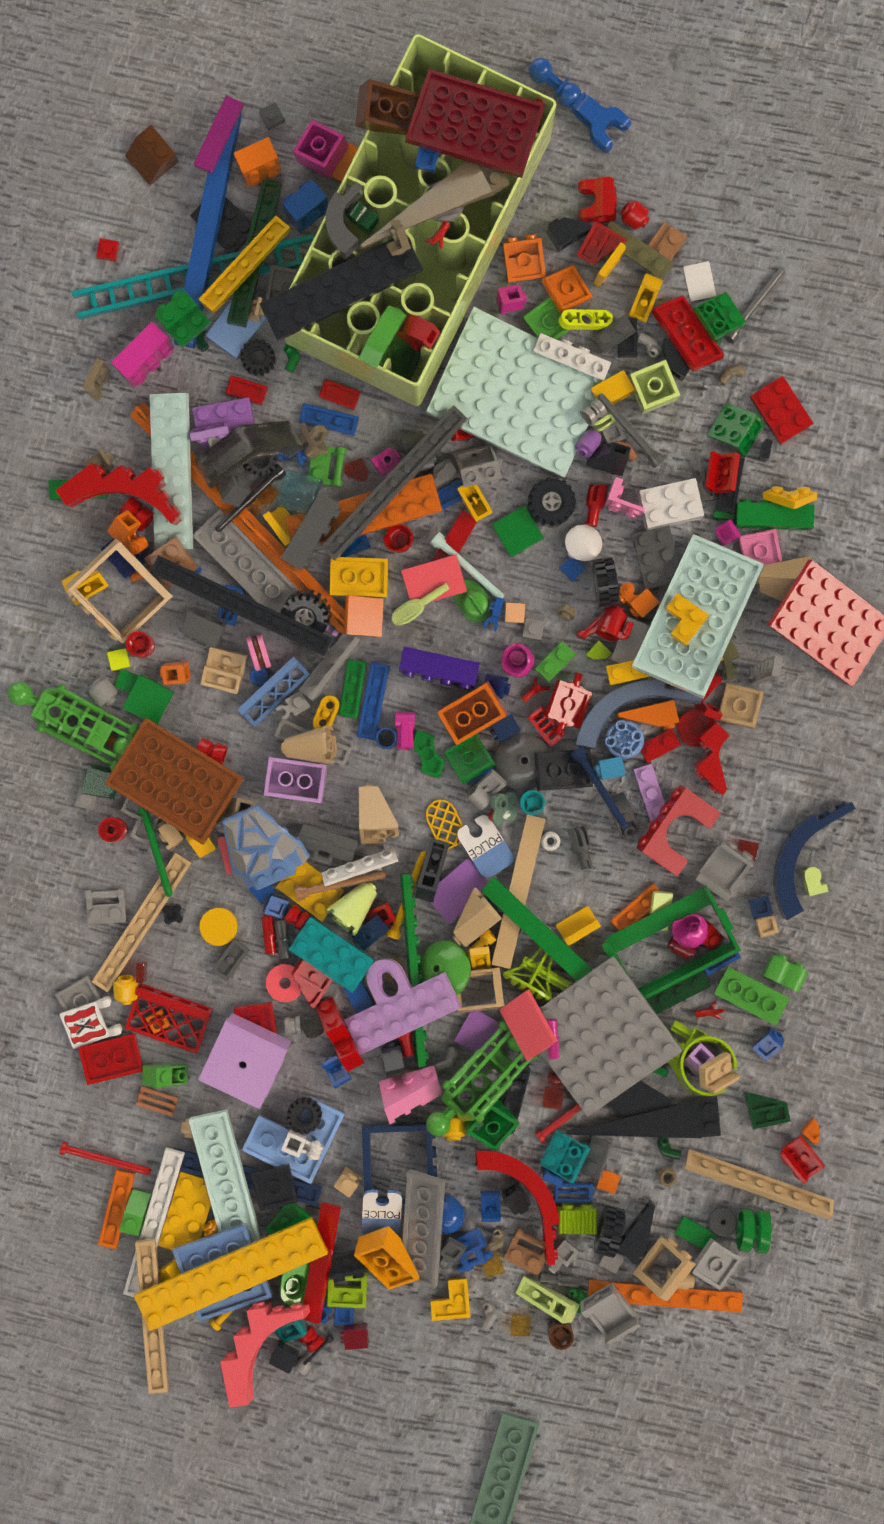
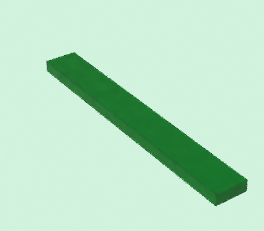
[481,877,593,981]

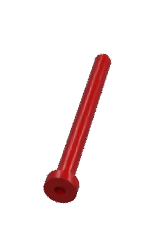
[534,1103,582,1143]
[59,1141,151,1175]

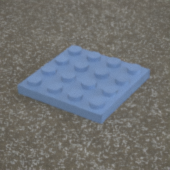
[172,1223,273,1322]

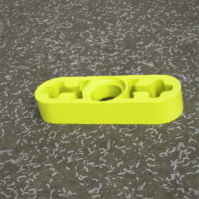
[558,309,613,330]

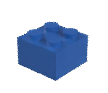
[283,179,328,233]

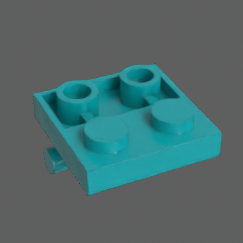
[540,1130,591,1183]

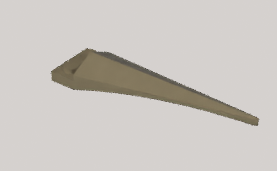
[360,161,509,249]

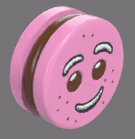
[246,633,271,671]

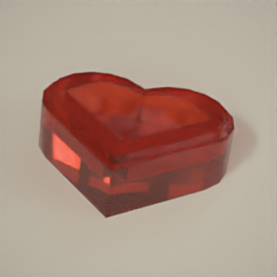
[344,458,368,482]

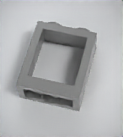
[454,444,502,487]

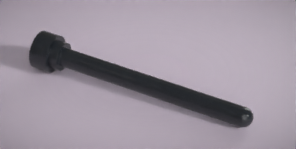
[215,464,287,532]

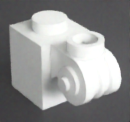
[281,1128,324,1160]

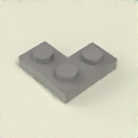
[121,798,160,845]

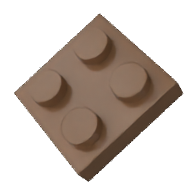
[144,536,199,590]

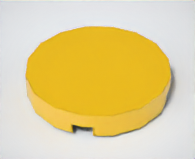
[199,907,238,946]

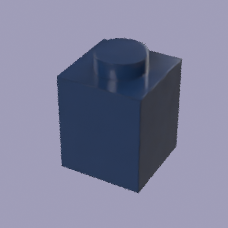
[489,714,521,742]

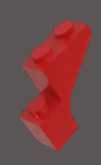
[693,720,730,795]
[316,997,364,1072]

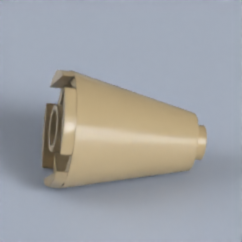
[281,726,337,764]

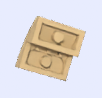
[200,647,248,694]

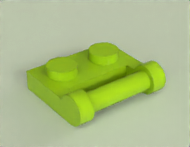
[327,1272,368,1308]

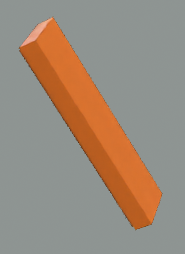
[98,1168,136,1250]

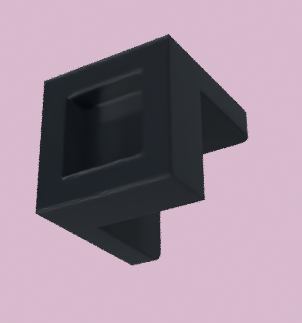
[269,1340,299,1374]

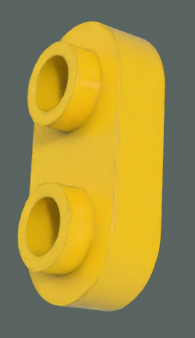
[313,695,340,729]

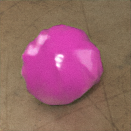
[501,643,535,678]
[672,914,708,948]

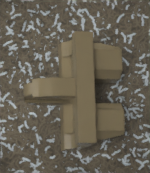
[298,423,329,459]

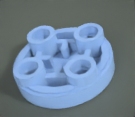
[605,720,644,759]

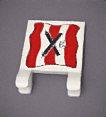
[59,996,122,1049]

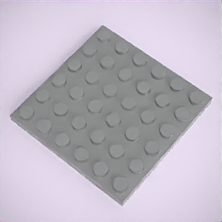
[539,956,683,1117]

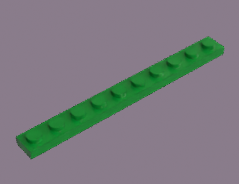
[400,873,429,1067]

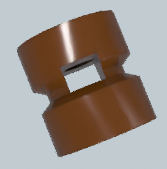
[547,1318,574,1350]

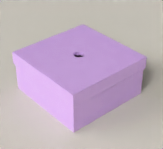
[198,1013,291,1109]

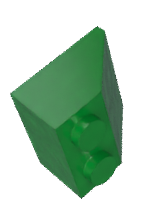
[464,1095,520,1151]

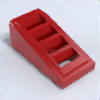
[527,706,566,747]

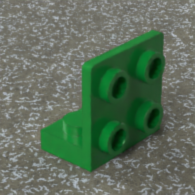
[708,403,764,457]

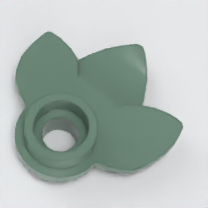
[490,792,518,827]

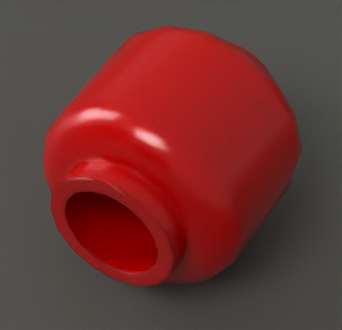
[620,200,650,230]

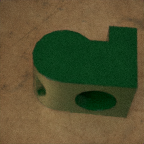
[346,201,379,236]

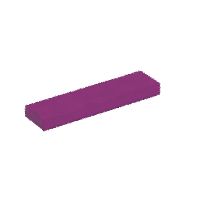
[194,95,244,174]

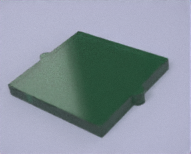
[81,764,117,800]

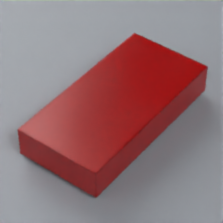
[225,375,268,406]
[319,379,361,411]

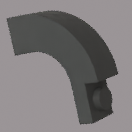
[326,182,363,260]

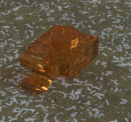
[248,485,280,516]

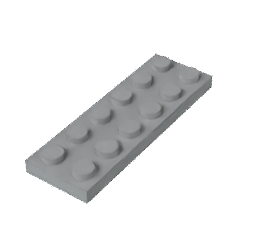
[193,509,300,612]
[403,1169,445,1289]

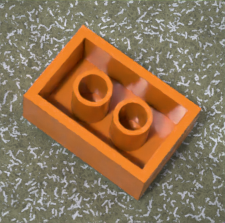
[437,681,508,745]

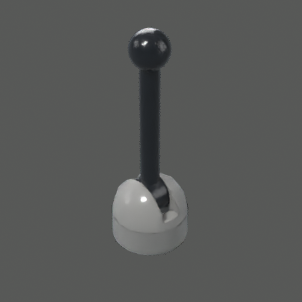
[294,1334,334,1376]

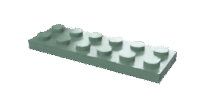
[469,1411,539,1524]

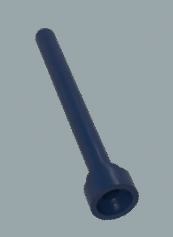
[570,746,628,829]

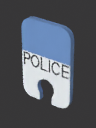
[457,815,514,878]
[362,1190,402,1235]

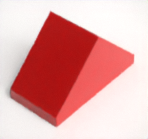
[364,902,396,925]

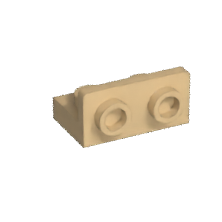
[699,1052,740,1094]

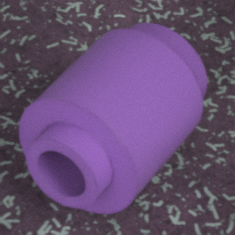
[575,429,602,458]

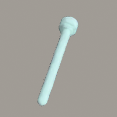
[429,532,504,598]

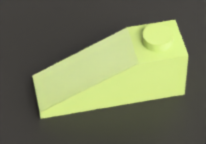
[516,1276,580,1324]

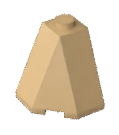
[757,556,812,601]
[359,785,399,844]
[453,887,502,947]

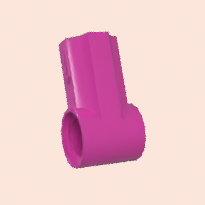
[395,712,415,750]

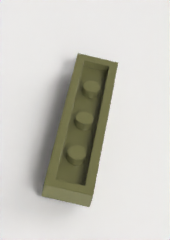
[607,221,674,280]

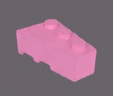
[379,1065,443,1124]

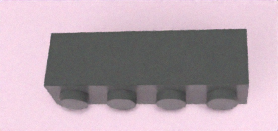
[280,492,342,571]

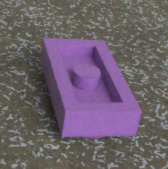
[190,422,230,443]

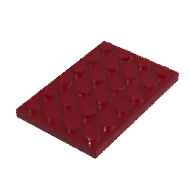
[405,69,545,178]

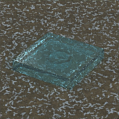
[274,469,323,515]

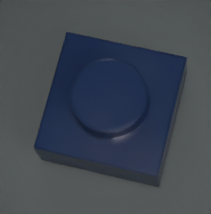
[748,895,773,919]

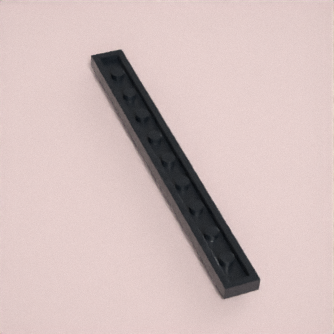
[150,555,333,657]

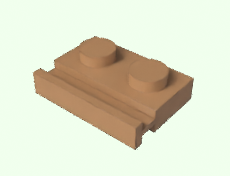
[648,221,687,261]

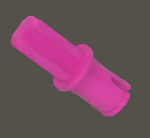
[546,1019,560,1059]

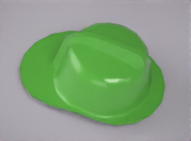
[453,580,491,622]
[279,1263,310,1306]

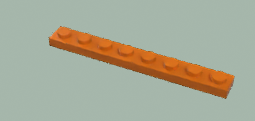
[587,1279,743,1313]

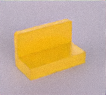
[591,370,635,405]
[263,505,291,548]
[556,906,601,946]

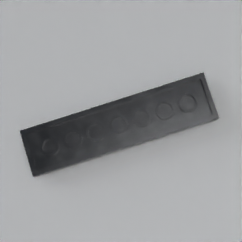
[259,237,423,341]

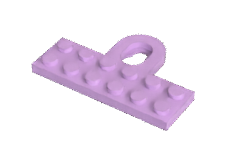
[344,958,462,1055]

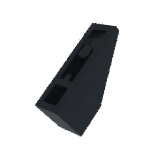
[415,838,450,902]
[618,1199,655,1264]

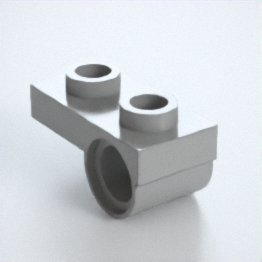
[465,770,506,810]

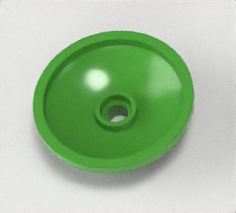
[418,940,471,995]

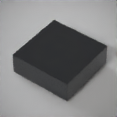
[758,439,773,462]

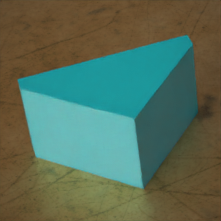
[275,1319,308,1343]

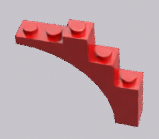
[56,463,182,525]

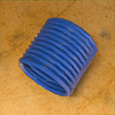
[376,727,397,749]

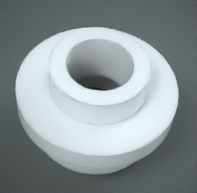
[541,832,560,851]

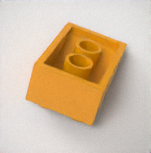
[354,1226,420,1290]

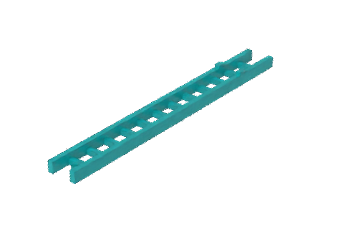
[71,234,314,320]

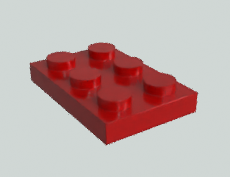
[750,376,814,445]
[78,1033,144,1085]

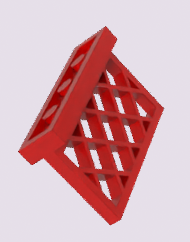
[125,983,213,1054]

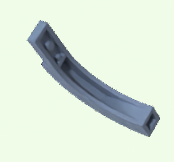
[576,680,702,750]

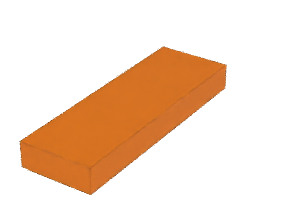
[609,883,660,931]

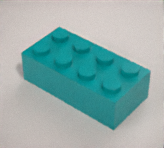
[288,916,376,993]

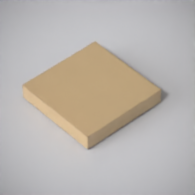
[717,683,764,729]

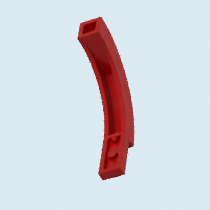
[475,1150,560,1266]

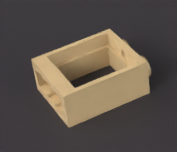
[457,968,504,1013]
[633,1236,696,1301]

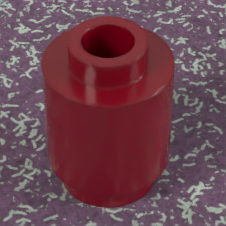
[667,935,697,960]

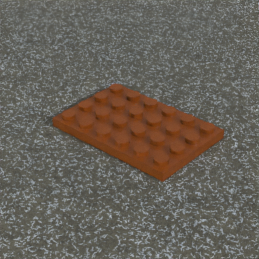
[105,718,245,845]

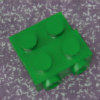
[155,290,212,349]

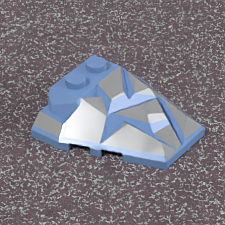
[222,805,310,890]

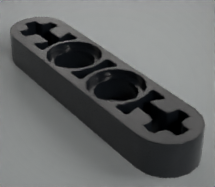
[503,1061,530,1135]

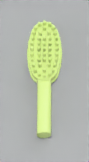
[392,583,450,626]

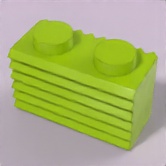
[557,1203,597,1235]

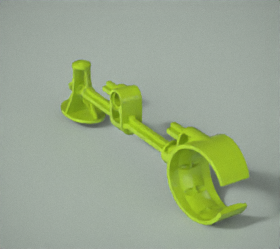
[502,947,737,1096]

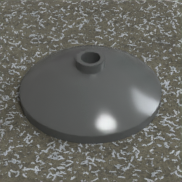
[494,733,549,791]

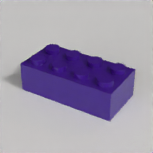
[399,647,480,690]

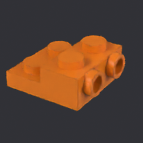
[502,234,546,283]

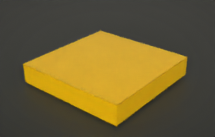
[593,242,626,287]

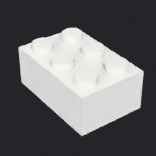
[637,478,704,531]

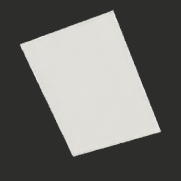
[683,261,716,302]

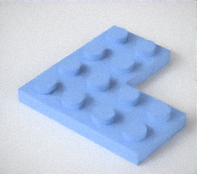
[242,1096,345,1184]

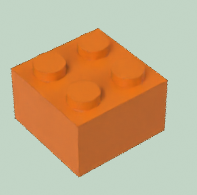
[233,137,281,187]

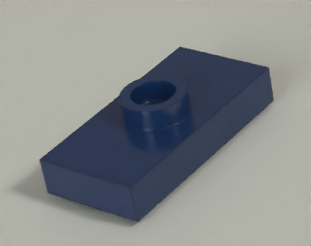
[351,915,389,951]

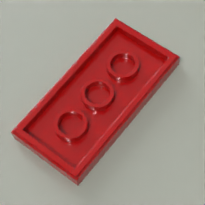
[651,295,725,372]

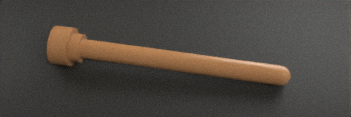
[294,871,386,901]

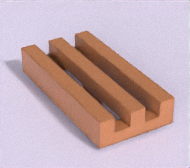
[136,1086,179,1116]

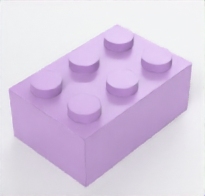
[264,757,328,803]

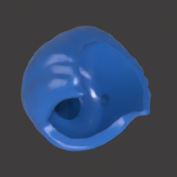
[442,1194,465,1234]

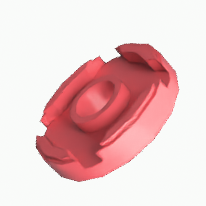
[266,964,302,1002]

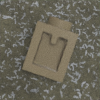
[386,219,411,256]
[84,448,114,472]

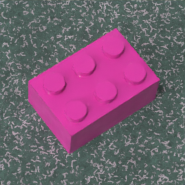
[111,322,174,387]

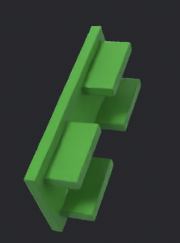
[714,966,790,1026]

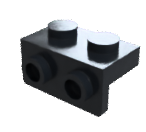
[329,1250,368,1283]

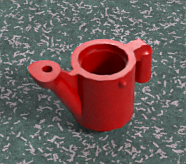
[576,605,634,642]

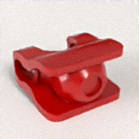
[578,176,617,223]

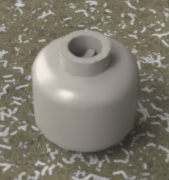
[89,678,118,707]

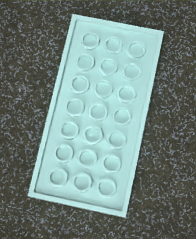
[631,534,764,699]

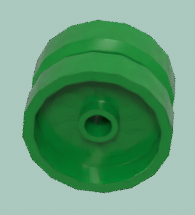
[736,1208,772,1254]

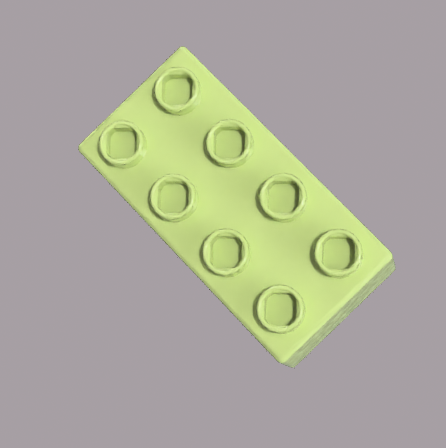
[284,34,556,406]

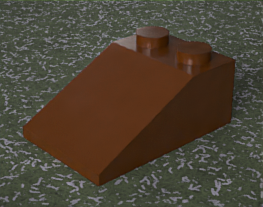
[355,79,420,135]

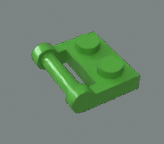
[308,446,347,487]

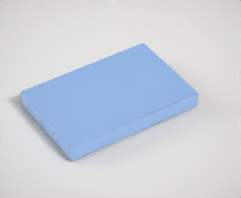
[206,300,267,359]

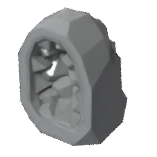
[432,458,458,489]

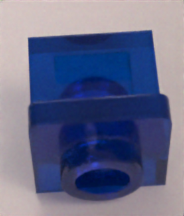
[484,673,511,700]

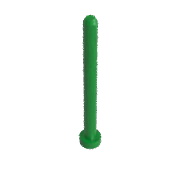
[136,808,173,897]

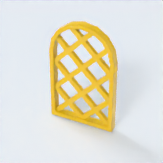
[426,800,463,849]

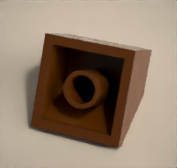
[125,125,179,186]

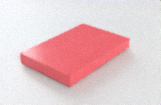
[401,554,467,602]
[500,990,558,1061]

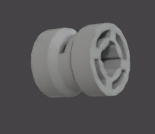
[580,399,607,426]

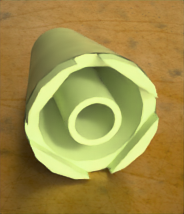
[326,882,377,935]

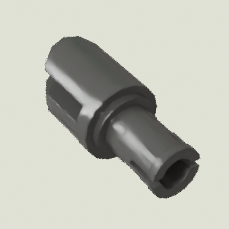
[567,825,593,870]

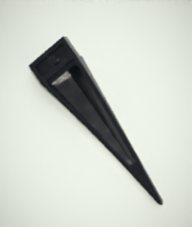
[566,1096,721,1138]

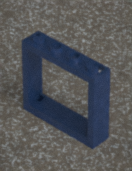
[362,1122,437,1204]

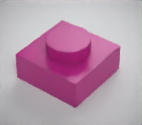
[714,519,741,546]

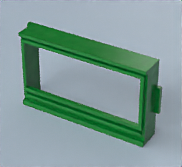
[602,886,741,999]

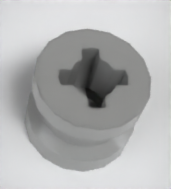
[284,1016,302,1036]

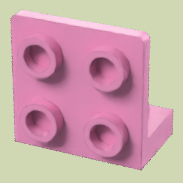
[605,477,646,519]

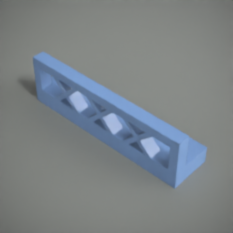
[237,657,310,727]

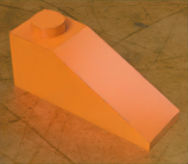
[616,700,679,730]

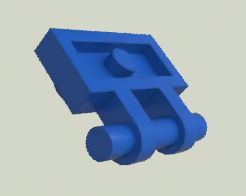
[455,1227,494,1273]

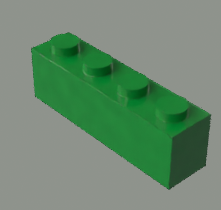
[734,499,815,531]

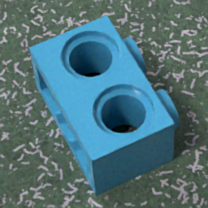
[593,756,626,780]

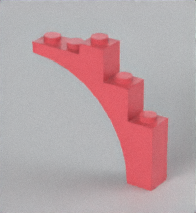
[220,1301,310,1407]

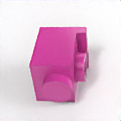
[496,284,527,316]
[371,447,402,478]

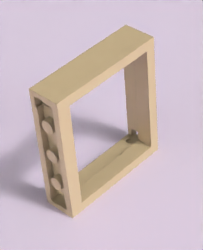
[66,538,173,644]

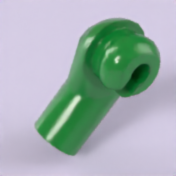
[284,344,300,373]
[568,1287,587,1314]

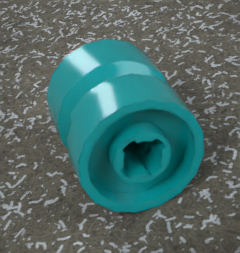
[519,790,545,815]

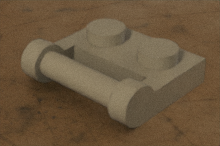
[83,358,111,401]

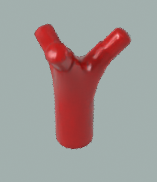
[426,221,450,249]
[520,678,550,703]
[695,1001,725,1019]

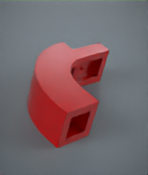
[397,314,441,353]

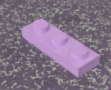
[633,764,665,823]

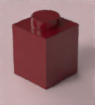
[340,1323,369,1350]

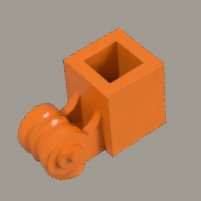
[107,510,148,555]
[618,582,660,620]

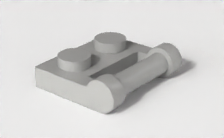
[85,888,127,924]

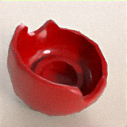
[383,524,414,553]

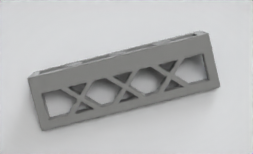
[299,633,361,702]

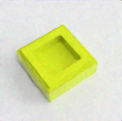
[107,648,131,671]

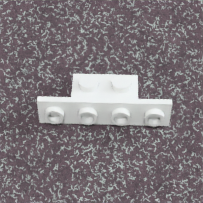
[533,333,611,381]
[321,848,398,888]

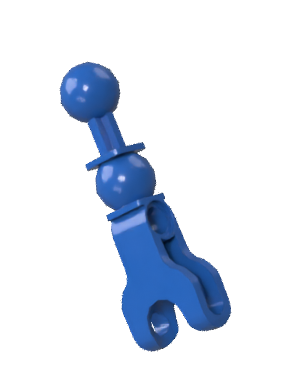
[529,58,631,153]

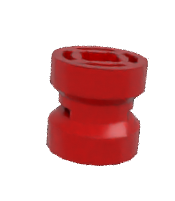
[284,904,310,931]
[298,1324,325,1353]

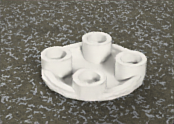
[565,525,602,561]

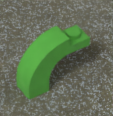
[358,305,407,369]

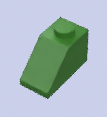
[119,1188,152,1236]

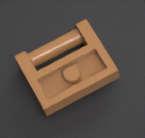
[503,1227,545,1276]

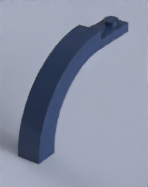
[773,800,856,920]

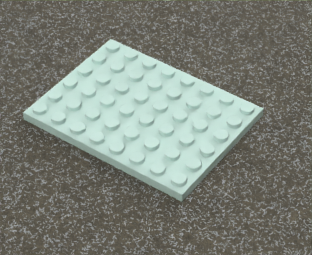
[426,307,611,479]

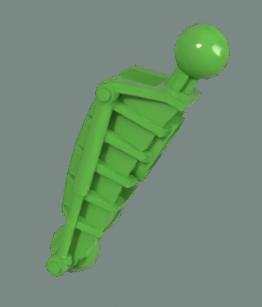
[7,681,140,771]
[426,1019,540,1137]

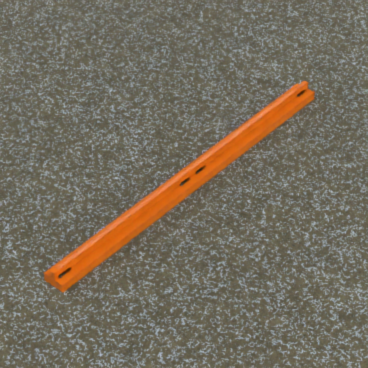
[130,402,345,634]

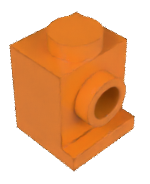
[160,660,191,685]

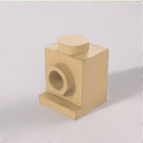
[157,821,186,850]
[334,1166,362,1198]

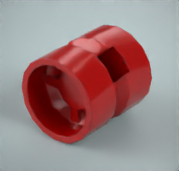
[118,496,155,532]
[126,631,155,658]
[197,738,228,765]
[98,817,128,842]

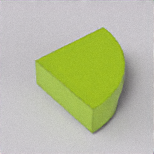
[586,641,613,660]

